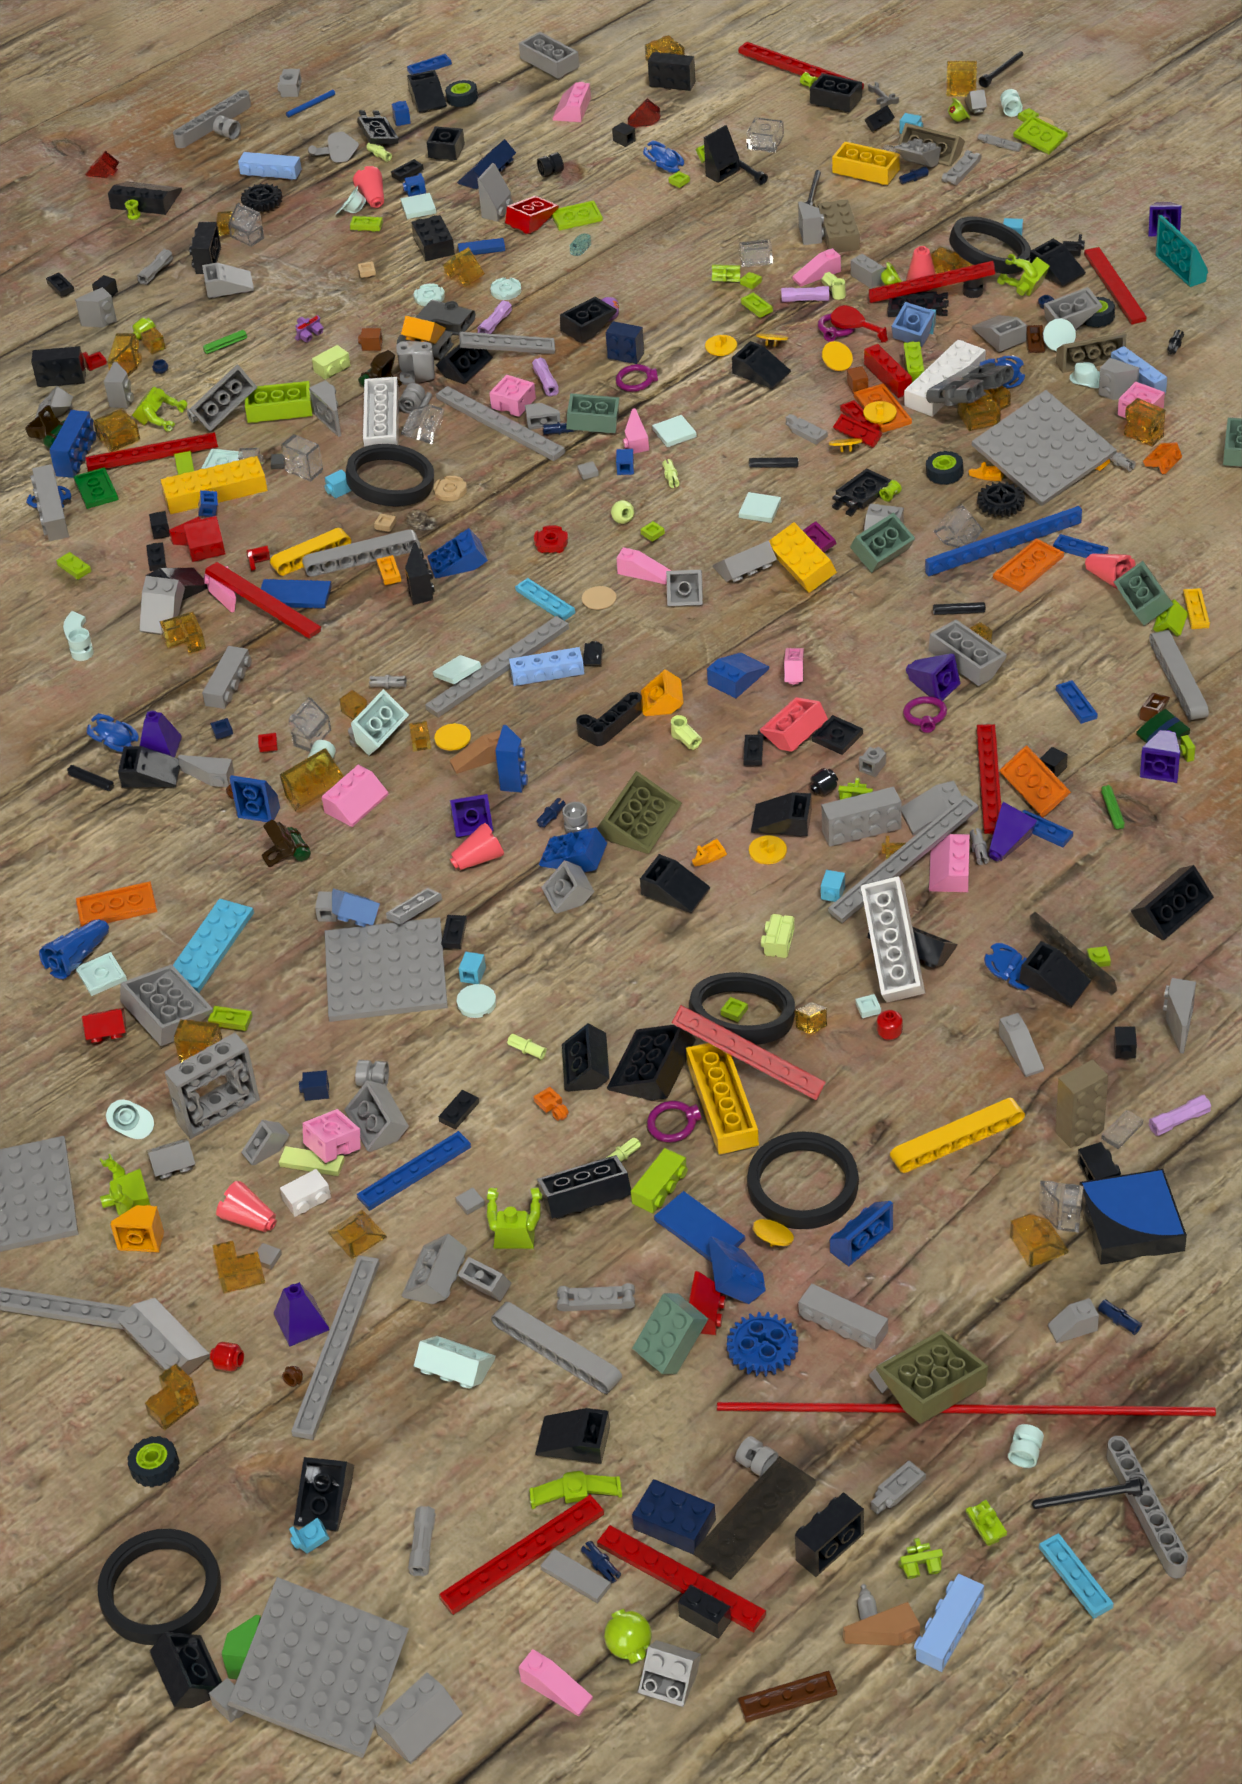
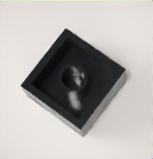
[426,126,465,161]

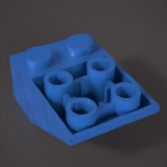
[427,528,488,579]
[539,827,607,872]

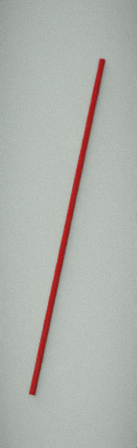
[717,1402,1216,1416]

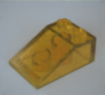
[107,333,142,377]

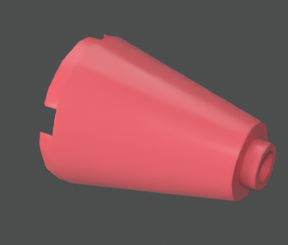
[353,166,384,208]
[906,246,936,292]
[1085,554,1136,589]
[450,823,504,870]
[216,1181,277,1232]

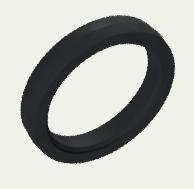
[949,217,1031,274]
[346,444,434,507]
[689,972,795,1045]
[747,1131,859,1229]
[98,1529,221,1645]

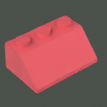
[759,697,828,752]

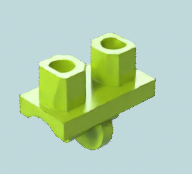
[712,264,740,282]
[838,778,873,800]
[966,1500,1007,1546]
[898,1538,943,1579]

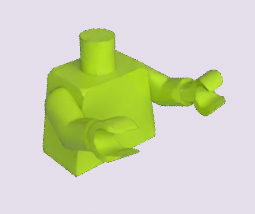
[997,254,1050,296]
[131,387,187,432]
[100,1154,150,1215]
[487,1188,542,1249]

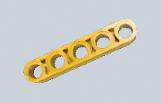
[270,528,351,576]

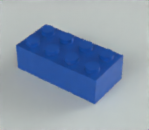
[49,410,96,478]

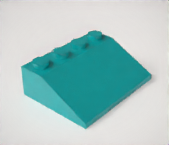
[1155,215,1208,287]

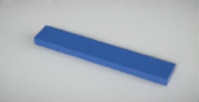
[357,1131,471,1211]

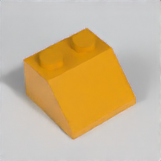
[401,316,446,344]
[641,669,684,716]
[110,1205,164,1252]

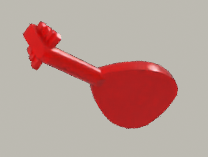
[830,305,888,343]

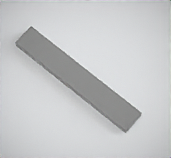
[459,332,555,354]

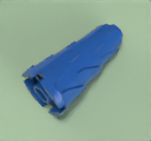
[39,919,109,979]

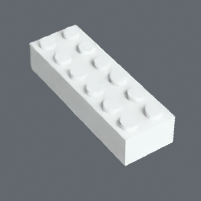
[904,340,986,417]
[363,377,399,447]
[861,876,925,1003]

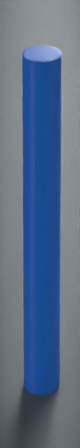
[286,90,335,118]

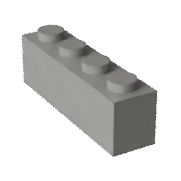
[202,646,251,709]
[798,1283,888,1350]

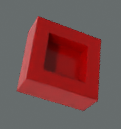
[258,733,278,752]

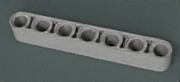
[173,90,251,148]
[302,529,420,577]
[1149,630,1209,721]
[491,1302,622,1394]
[1107,1436,1188,1579]

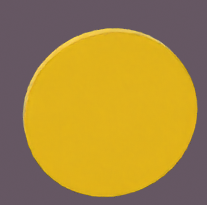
[756,334,788,347]
[705,335,737,356]
[822,341,853,371]
[863,401,897,424]
[829,438,862,452]
[434,723,471,751]
[749,835,787,865]
[753,1219,794,1247]

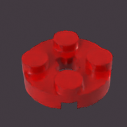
[534,525,568,553]

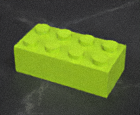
[245,381,313,423]

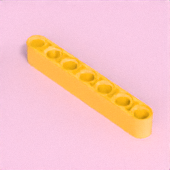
[889,1098,1025,1173]

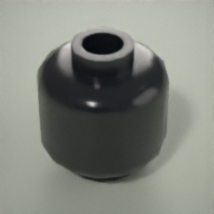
[810,768,838,796]

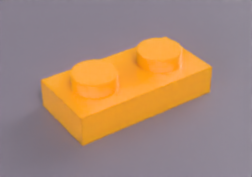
[376,555,401,585]

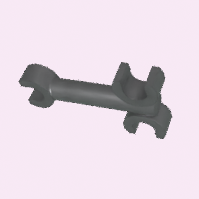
[868,82,899,108]

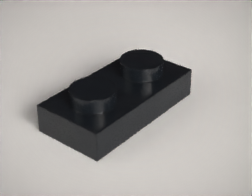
[864,105,895,132]
[391,159,424,182]
[46,272,75,297]
[146,542,167,571]
[743,735,764,766]
[441,915,467,949]
[438,1090,479,1130]

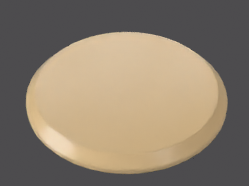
[582,586,616,610]

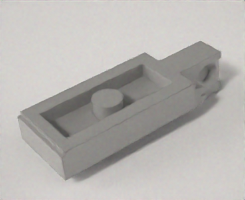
[785,414,828,445]
[871,1461,926,1514]

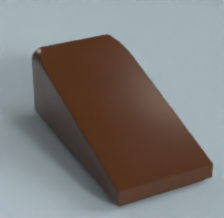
[1026,325,1045,353]
[1139,693,1170,721]

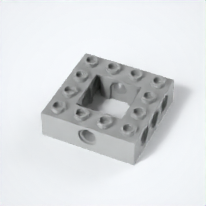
[164,1033,260,1139]

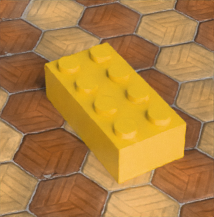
[832,142,900,185]
[769,522,837,593]

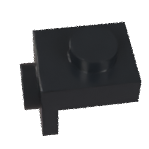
[1063,234,1085,256]
[583,641,604,667]

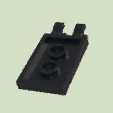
[357,110,399,144]
[887,291,949,317]
[832,468,891,517]

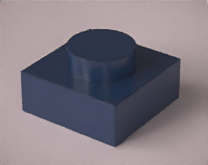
[210,718,233,739]

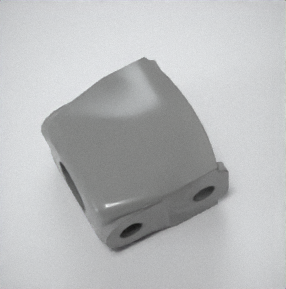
[396,341,435,385]

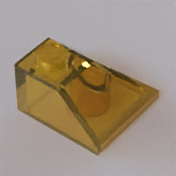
[328,1210,387,1259]

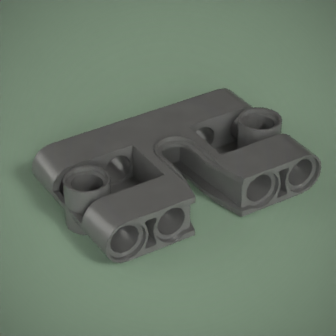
[397,300,476,359]
[926,363,1014,406]

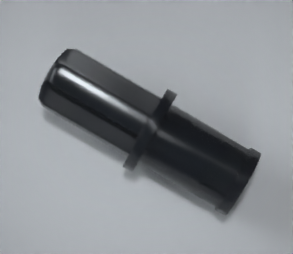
[1167,330,1184,355]

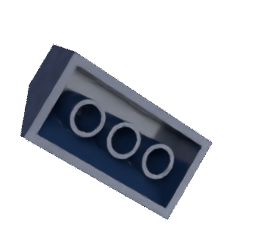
[457,139,516,189]

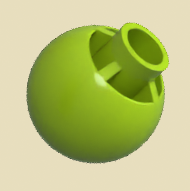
[604,1609,652,1665]

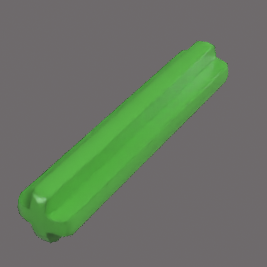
[203,330,247,354]
[1101,785,1125,830]

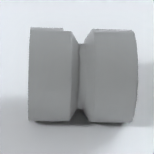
[213,115,241,140]
[398,383,425,414]
[562,802,589,834]
[355,1060,389,1086]
[735,1436,778,1478]

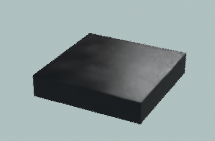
[812,715,863,755]

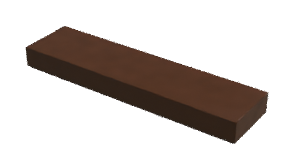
[738,1671,837,1723]

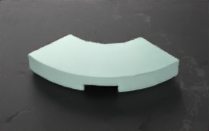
[63,611,86,639]

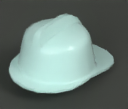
[335,186,366,214]
[1070,362,1100,388]
[106,1099,154,1139]

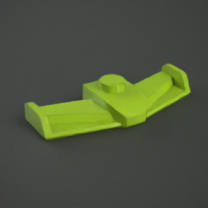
[529,1471,622,1509]

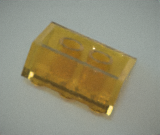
[280,748,344,811]

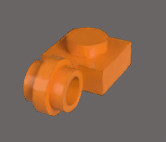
[533,1087,569,1121]

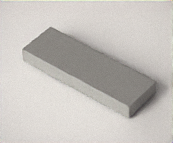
[386,888,442,925]
[541,1549,611,1604]

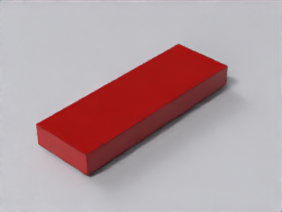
[840,400,880,431]
[833,413,883,448]

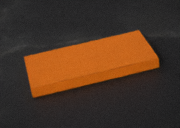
[854,383,912,433]
[993,538,1064,593]
[999,745,1071,818]
[76,881,157,927]

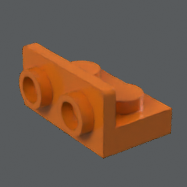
[1143,442,1182,474]

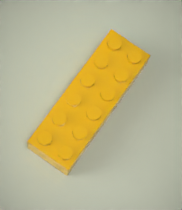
[160,456,268,515]
[686,1043,759,1155]

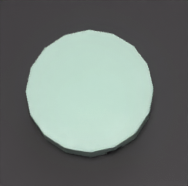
[490,277,521,300]
[414,284,445,306]
[1043,319,1076,352]
[457,984,496,1018]

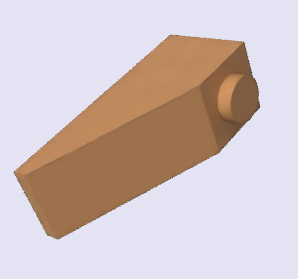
[450,730,501,774]
[843,1602,920,1646]

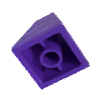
[1148,202,1182,237]
[906,653,961,701]
[140,711,182,757]
[1140,730,1180,783]
[988,802,1037,861]
[273,1282,329,1347]

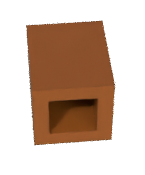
[358,328,383,351]
[847,366,868,394]

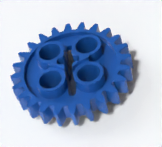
[727,1312,798,1376]

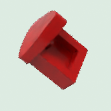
[82,351,107,371]
[246,545,270,571]

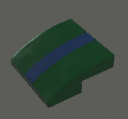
[1136,709,1190,743]

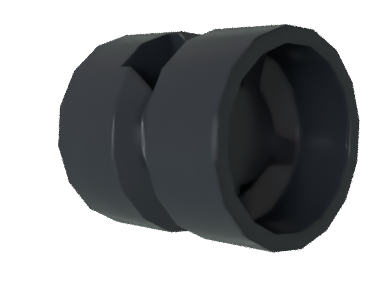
[537,152,564,177]
[963,277,984,298]

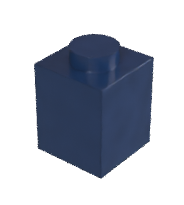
[299,1070,329,1101]

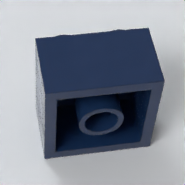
[605,321,644,364]

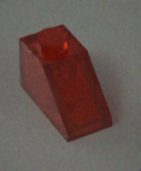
[628,98,661,127]
[85,150,119,178]

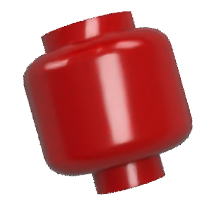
[877,1010,903,1040]
[210,1341,244,1372]

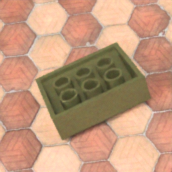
[597,771,682,854]
[876,1330,988,1424]

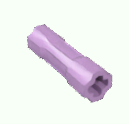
[781,286,829,302]
[477,300,512,334]
[532,357,559,397]
[1149,1095,1211,1136]

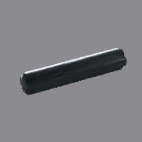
[749,457,799,468]
[933,602,986,615]
[67,765,114,791]

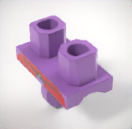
[295,315,324,343]

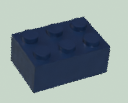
[632,1479,716,1555]

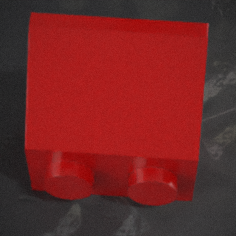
[183,516,225,562]
[82,1008,127,1043]
[689,1271,726,1335]

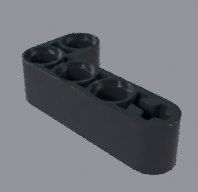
[576,692,643,746]

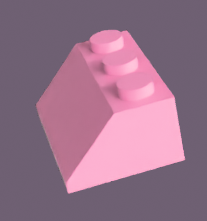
[553,82,591,122]
[322,765,389,827]
[929,834,970,892]

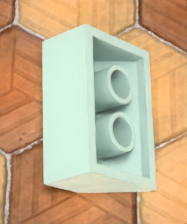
[351,689,409,755]
[414,1336,496,1388]

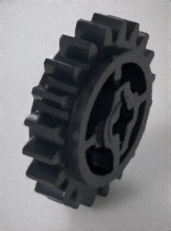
[241,183,283,212]
[977,481,1025,518]

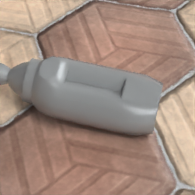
[857,1584,878,1620]

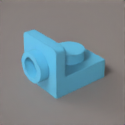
[289,1518,330,1554]

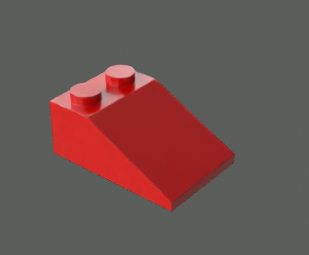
[505,196,559,234]

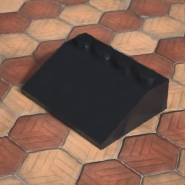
[108,181,182,215]
[607,1024,696,1100]

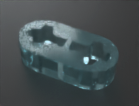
[570,233,591,256]

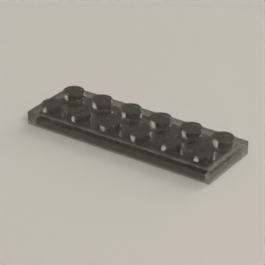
[694,1456,816,1580]

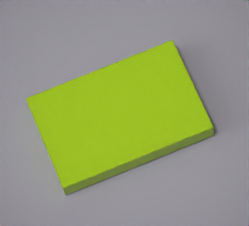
[1013,115,1068,155]
[552,201,603,231]

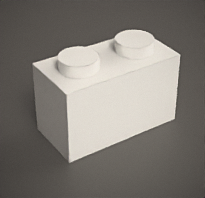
[280,1169,331,1217]

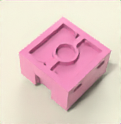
[490,375,536,417]
[1118,382,1165,426]
[303,1109,360,1163]

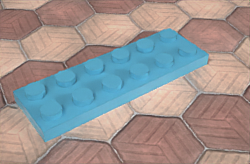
[173,898,254,993]

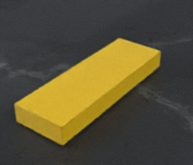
[1183,588,1210,629]

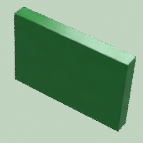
[73,467,119,509]

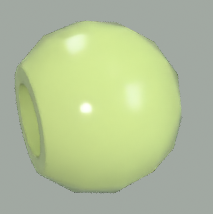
[611,500,635,524]

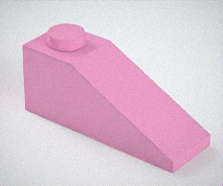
[792,248,841,287]
[623,408,649,454]
[616,547,671,584]
[204,566,236,612]
[784,648,804,685]
[519,1649,593,1717]

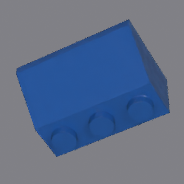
[495,725,528,793]
[830,1201,893,1267]

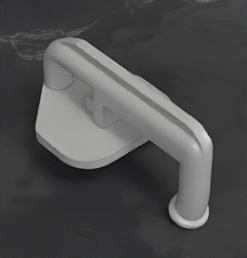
[308,132,359,163]

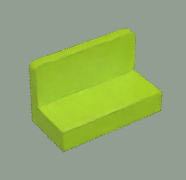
[1153,599,1188,637]

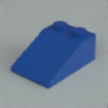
[707,653,769,699]
[230,775,280,822]
[709,1236,766,1304]

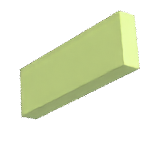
[279,1146,345,1176]

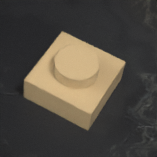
[358,261,376,278]
[374,514,397,532]

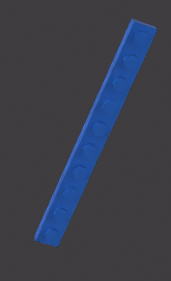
[925,506,1082,577]

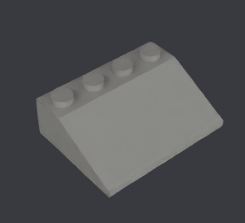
[120,965,213,1046]

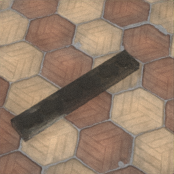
[1029,912,1117,996]

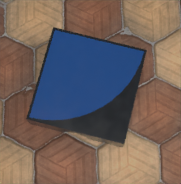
[1079,1168,1187,1265]

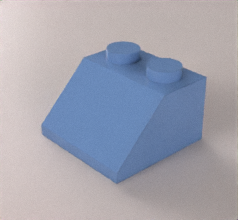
[892,302,935,347]
[332,888,380,927]

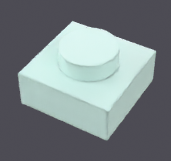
[855,994,881,1018]

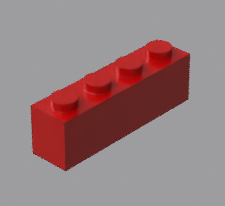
[864,344,912,398]

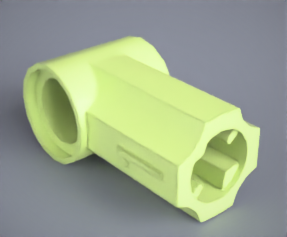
[821,272,846,300]
[671,715,702,750]

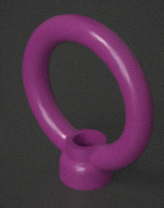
[818,314,855,342]
[616,364,658,392]
[903,696,947,733]
[647,1101,702,1143]

